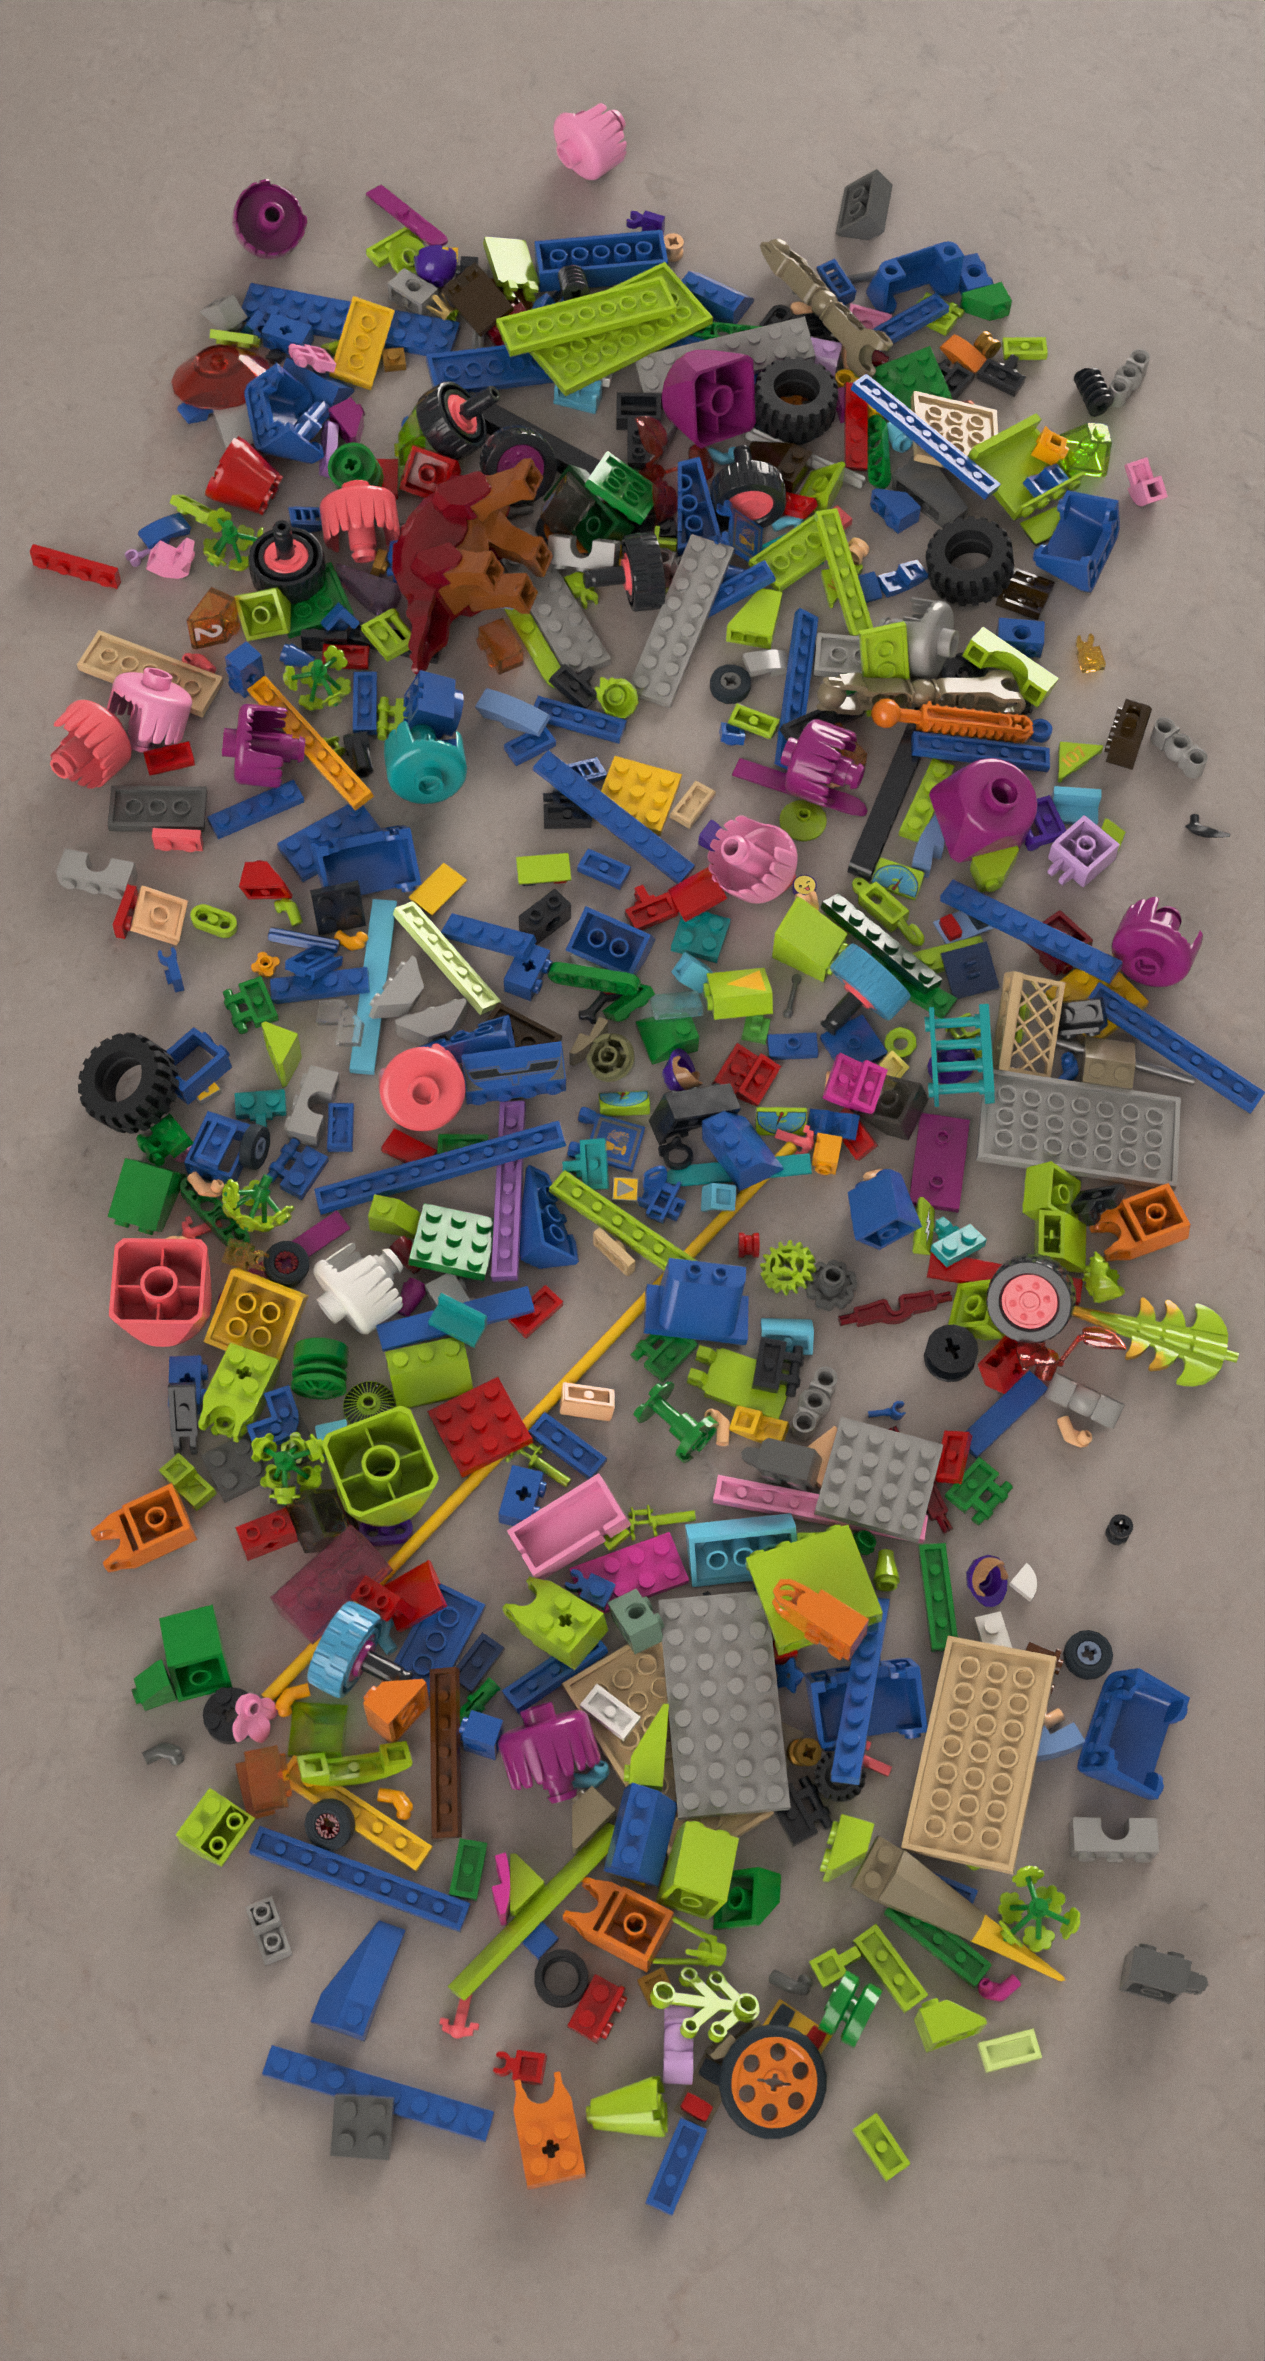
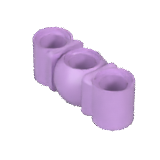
[663,2005,694,2085]

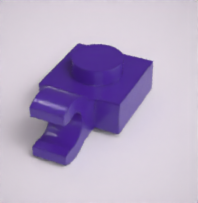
[626,210,665,234]

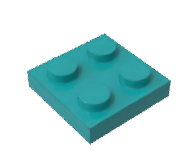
[671,912,731,963]

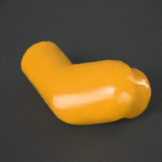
[334,930,369,951]
[275,1683,311,1717]

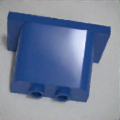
[644,1258,749,1345]

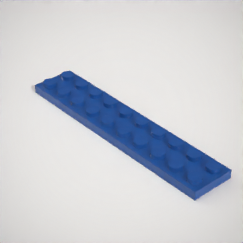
[241,283,460,356]

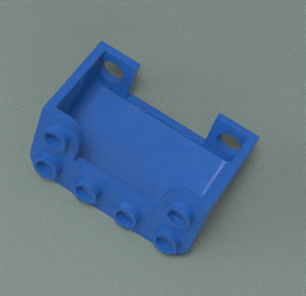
[866,241,964,314]

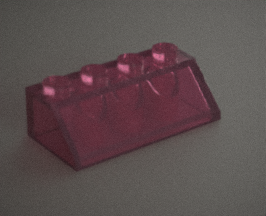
[270,1524,393,1645]

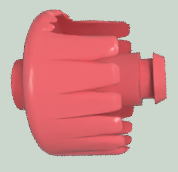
[320,480,400,563]
[50,700,132,789]
[378,1044,465,1131]

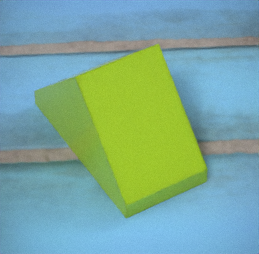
[510,1853,545,1917]

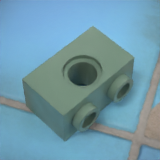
[607,1589,665,1654]

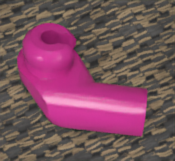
[978,1974,1021,2002]

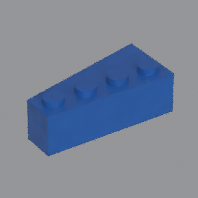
[678,457,721,556]

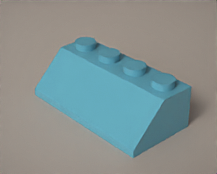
[685,1513,797,1587]

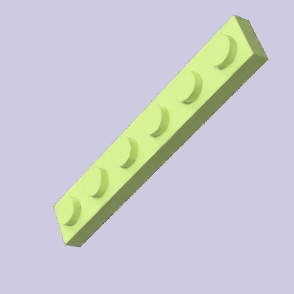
[392,901,501,1015]

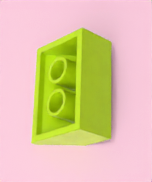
[385,1337,473,1409]

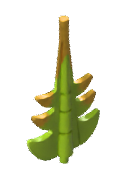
[1072,1297,1239,1387]

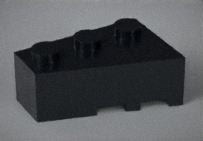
[648,1083,741,1145]

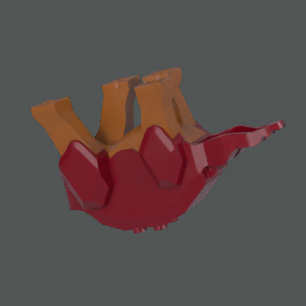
[392,458,553,676]

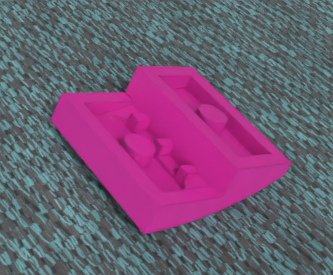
[822,1053,888,1114]
[492,1852,511,1926]

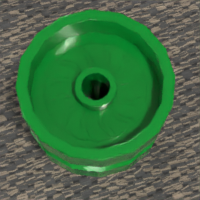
[328,442,384,489]
[818,1970,883,2048]

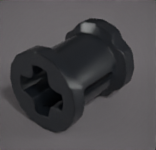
[1105,1514,1133,1545]

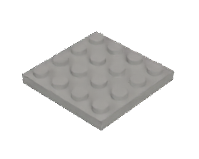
[814,1417,943,1543]

